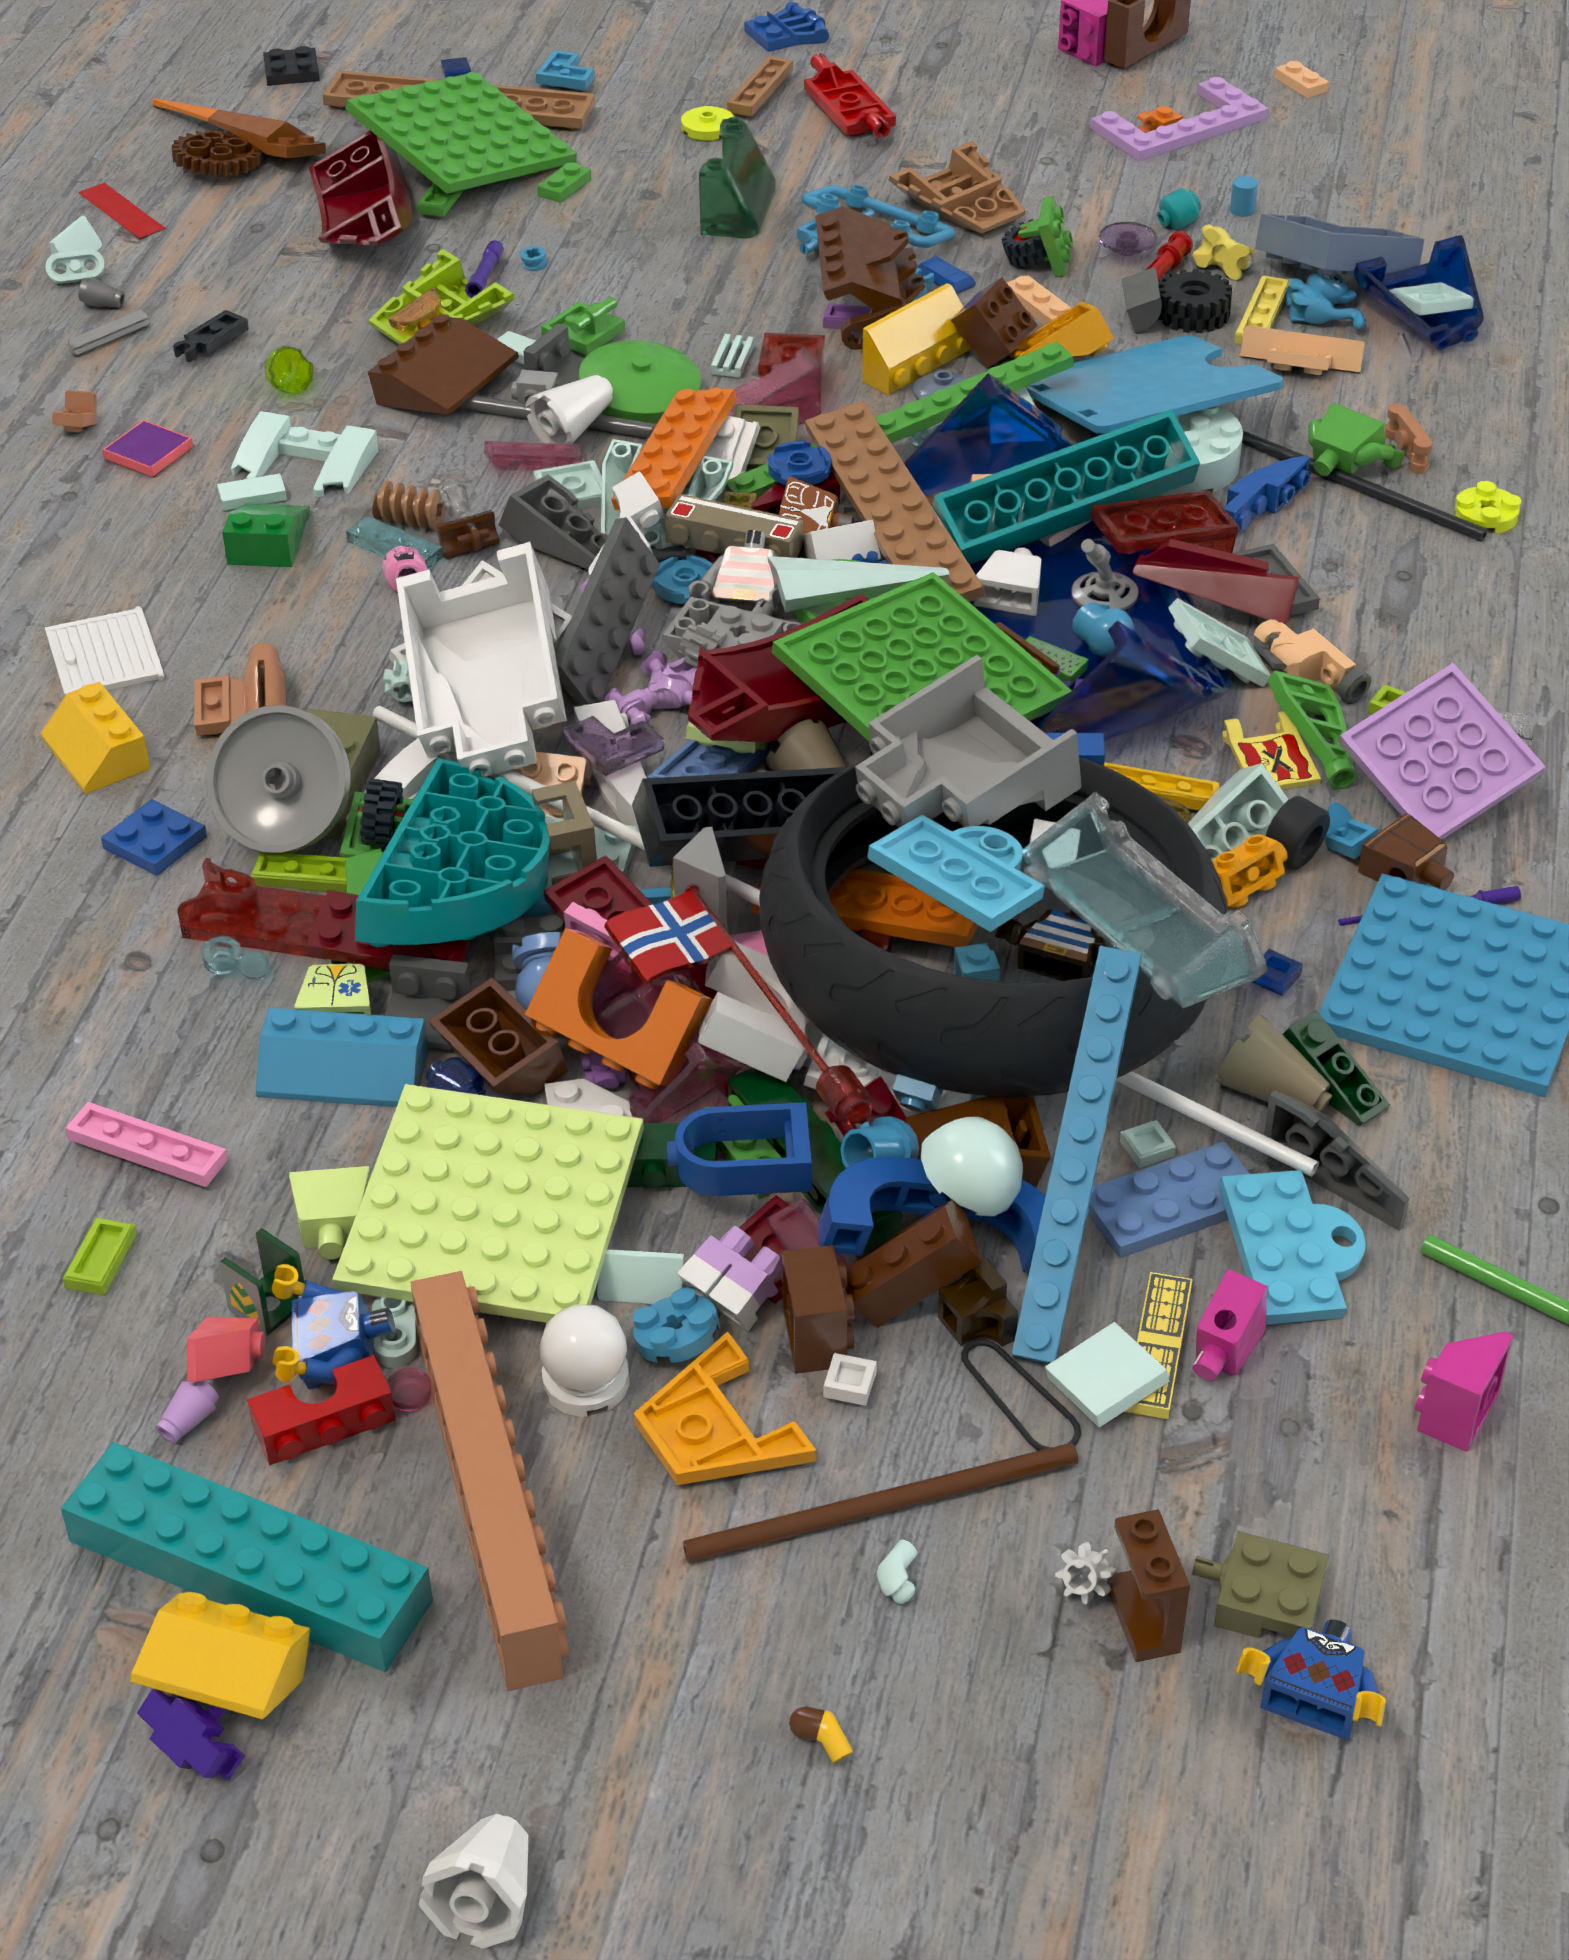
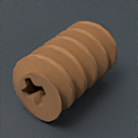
[372,480,445,531]

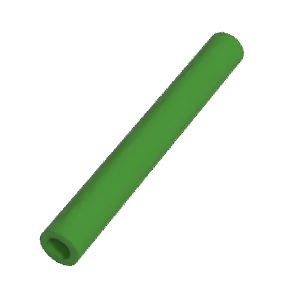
[1421,1234,1569,1325]

